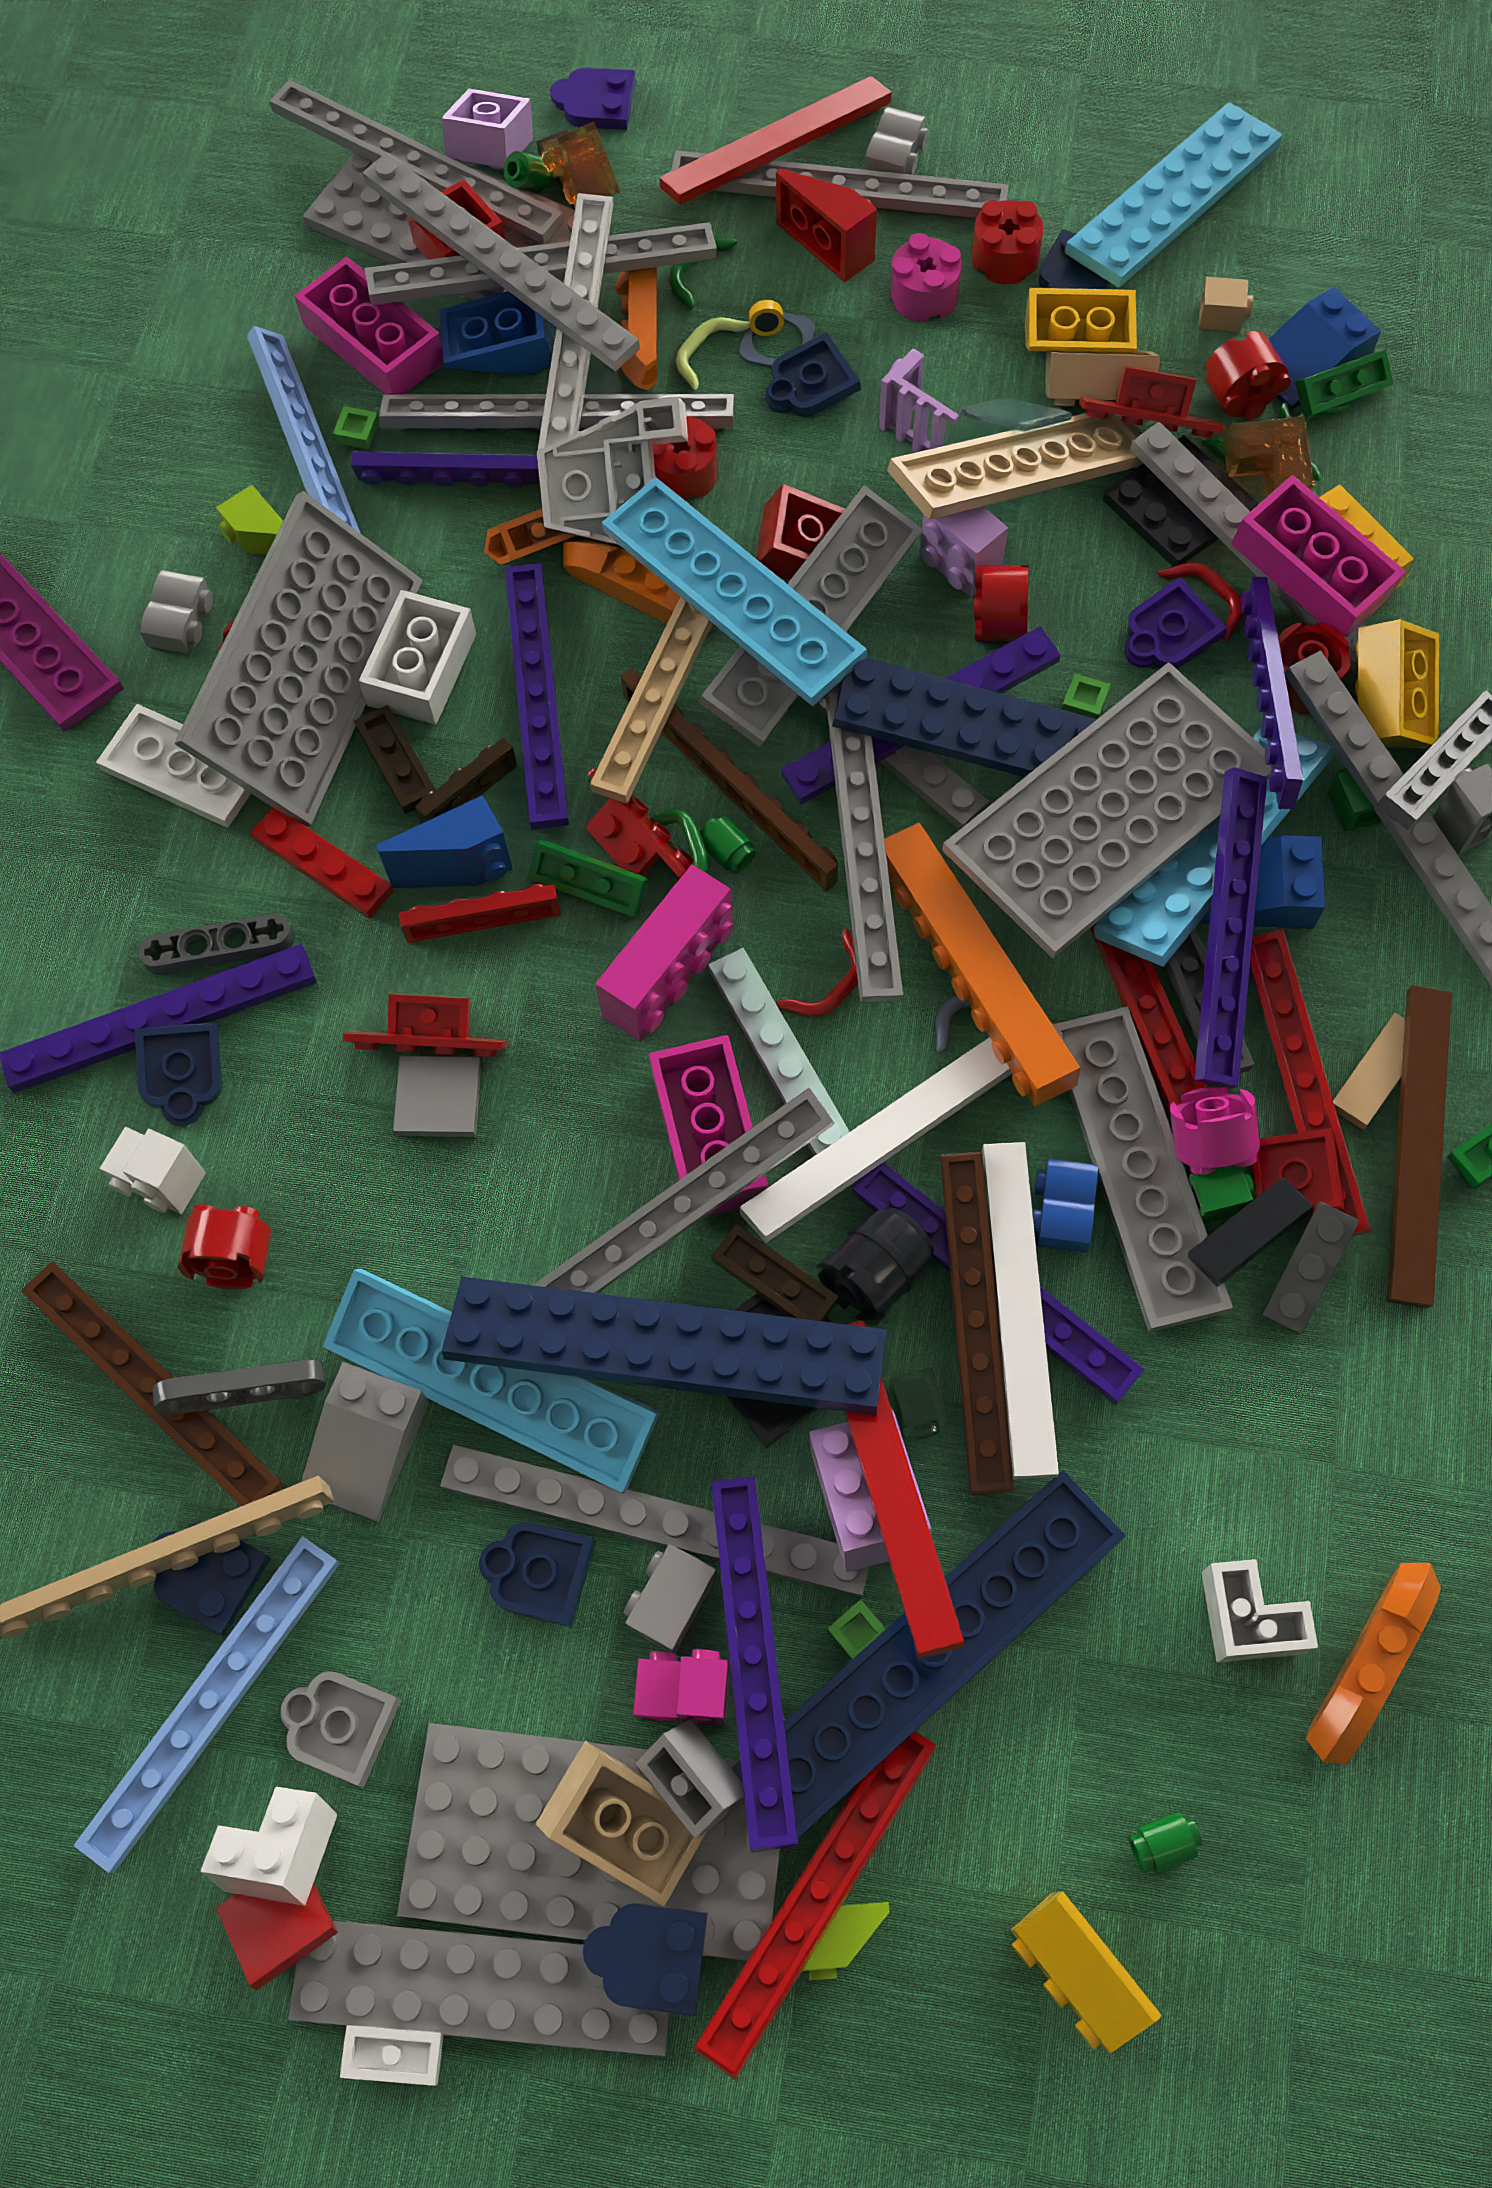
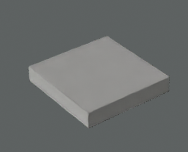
[393,1056,482,1137]

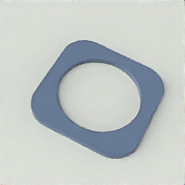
[739,312,815,368]

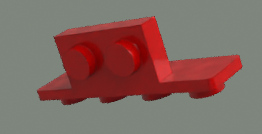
[1079,365,1226,438]
[585,768,693,878]
[343,993,508,1057]

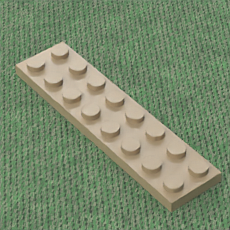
[887,413,1144,520]

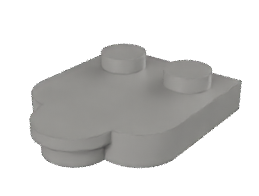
[280,1672,401,1788]

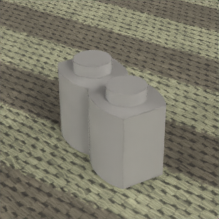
[865,107,929,175]
[140,570,213,654]

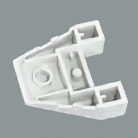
[537,397,688,546]

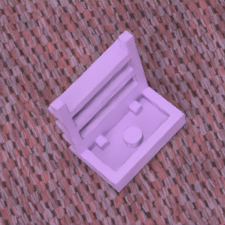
[879,349,959,453]

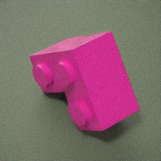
[633,1650,730,1726]

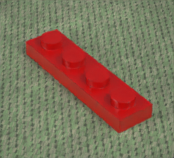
[250,808,394,920]
[399,884,561,943]

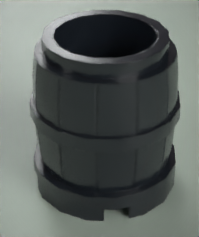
[816,1207,934,1326]

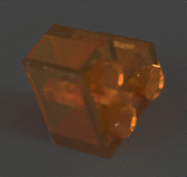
[541,122,620,208]
[1224,416,1314,497]

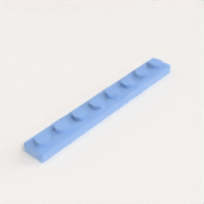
[247,326,360,533]
[73,1536,340,1873]

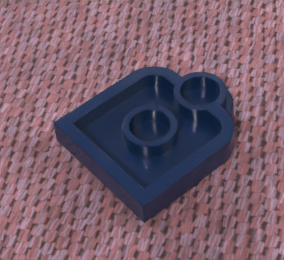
[1038,229,1111,289]
[765,332,861,417]
[135,1022,222,1126]
[153,1522,271,1637]
[479,1522,597,1628]
[583,1903,708,2016]

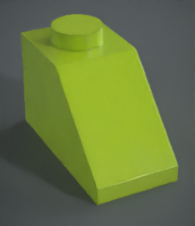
[216,485,283,555]
[803,1902,890,1980]

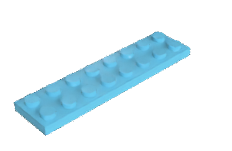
[1065,102,1283,288]
[601,477,867,706]
[1094,728,1333,967]
[322,1268,660,1493]

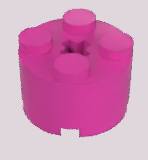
[890,233,961,322]
[1170,1086,1260,1175]

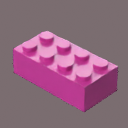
[294,256,444,394]
[1231,475,1406,638]
[595,864,734,1041]
[649,1035,768,1216]

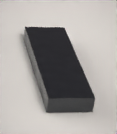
[1188,1177,1313,1287]

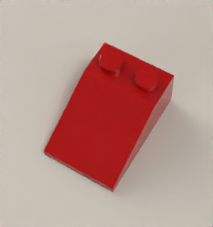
[776,169,877,282]
[756,484,845,580]

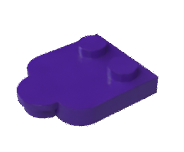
[550,67,636,130]
[1124,577,1227,669]

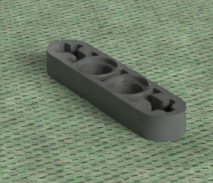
[138,914,294,974]
[152,1360,326,1415]

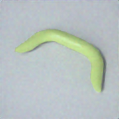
[675,317,750,390]

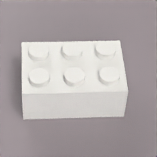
[359,590,477,725]

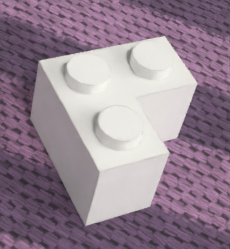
[99,1127,206,1214]
[1202,1559,1318,1663]
[200,1787,338,1906]

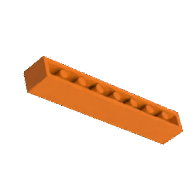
[884,822,1080,1107]

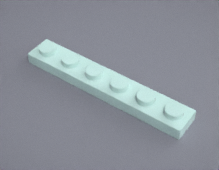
[708,948,850,1156]

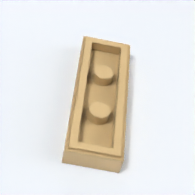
[1333,1013,1405,1130]

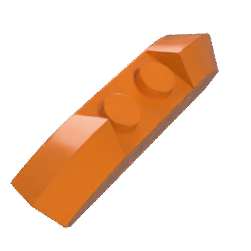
[616,267,657,391]
[484,508,578,565]
[563,539,716,633]
[1306,1563,1441,1765]

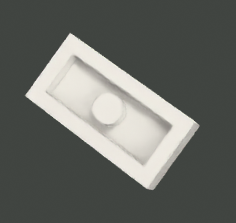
[340,2025,444,2086]

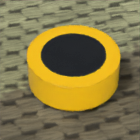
[749,300,784,336]

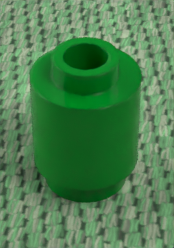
[504,151,553,192]
[700,817,756,874]
[1128,1811,1202,1874]

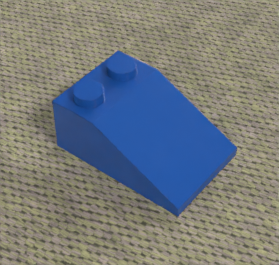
[1269,286,1381,411]
[439,291,554,375]
[375,795,513,888]
[1198,835,1325,929]

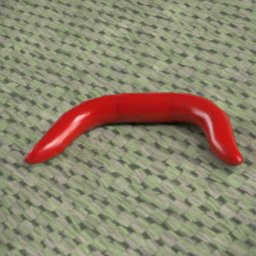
[1157,562,1243,642]
[776,928,858,1017]

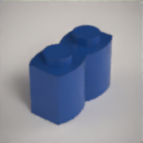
[1032,1159,1098,1253]

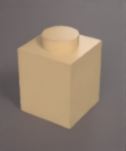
[1198,277,1253,332]

